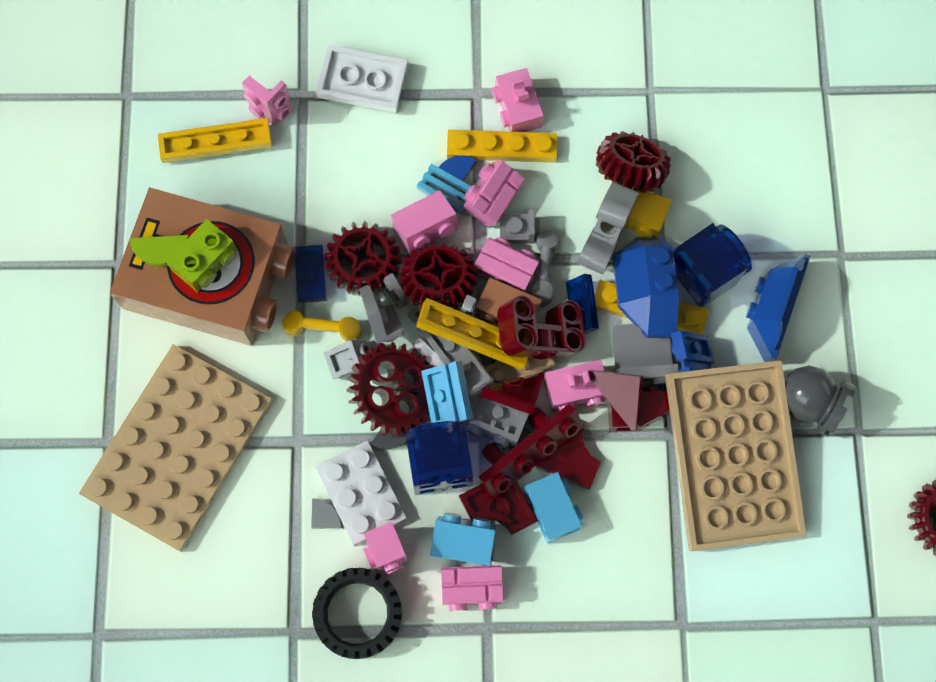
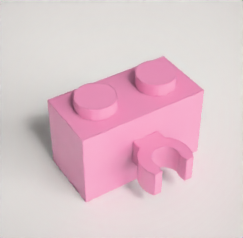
[492,68,544,132]
[543,360,606,411]

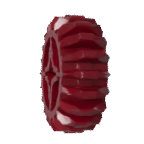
[595,131,671,193]
[324,220,401,297]
[400,241,477,310]
[907,480,936,556]

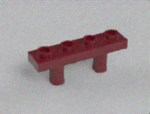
[478,404,584,499]

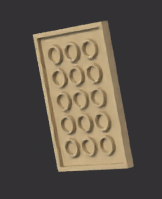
[78,344,273,552]
[665,360,807,552]

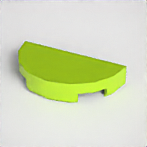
[129,235,189,268]

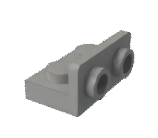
[359,285,404,344]
[462,393,529,449]

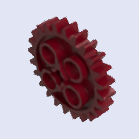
[346,342,433,437]

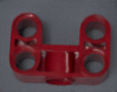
[497,295,586,360]

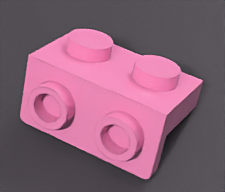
[242,75,292,126]

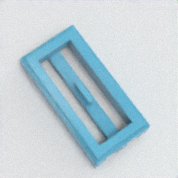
[417,163,471,216]

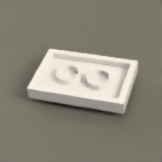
[316,44,408,113]
[315,440,407,546]

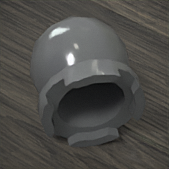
[784,365,856,437]

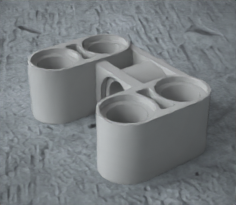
[577,182,639,275]

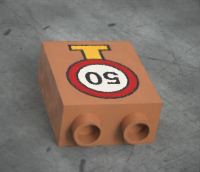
[109,187,296,346]

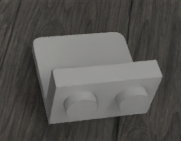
[612,324,678,385]

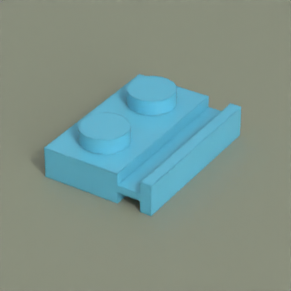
[421,361,473,428]

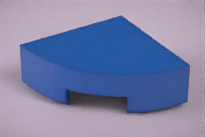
[439,155,476,182]

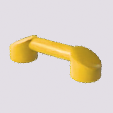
[282,311,362,342]

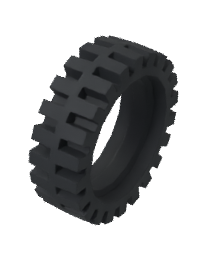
[312,568,402,659]

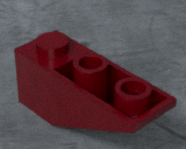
[607,387,670,432]

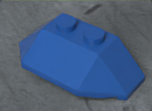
[612,238,679,338]
[746,254,811,362]

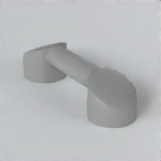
[530,230,559,307]

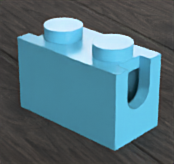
[524,472,584,544]
[430,513,497,566]

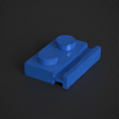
[671,330,715,372]

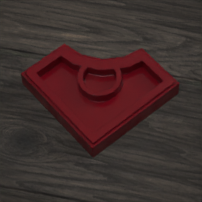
[536,424,601,490]
[459,482,538,535]

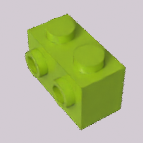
[166,219,237,293]

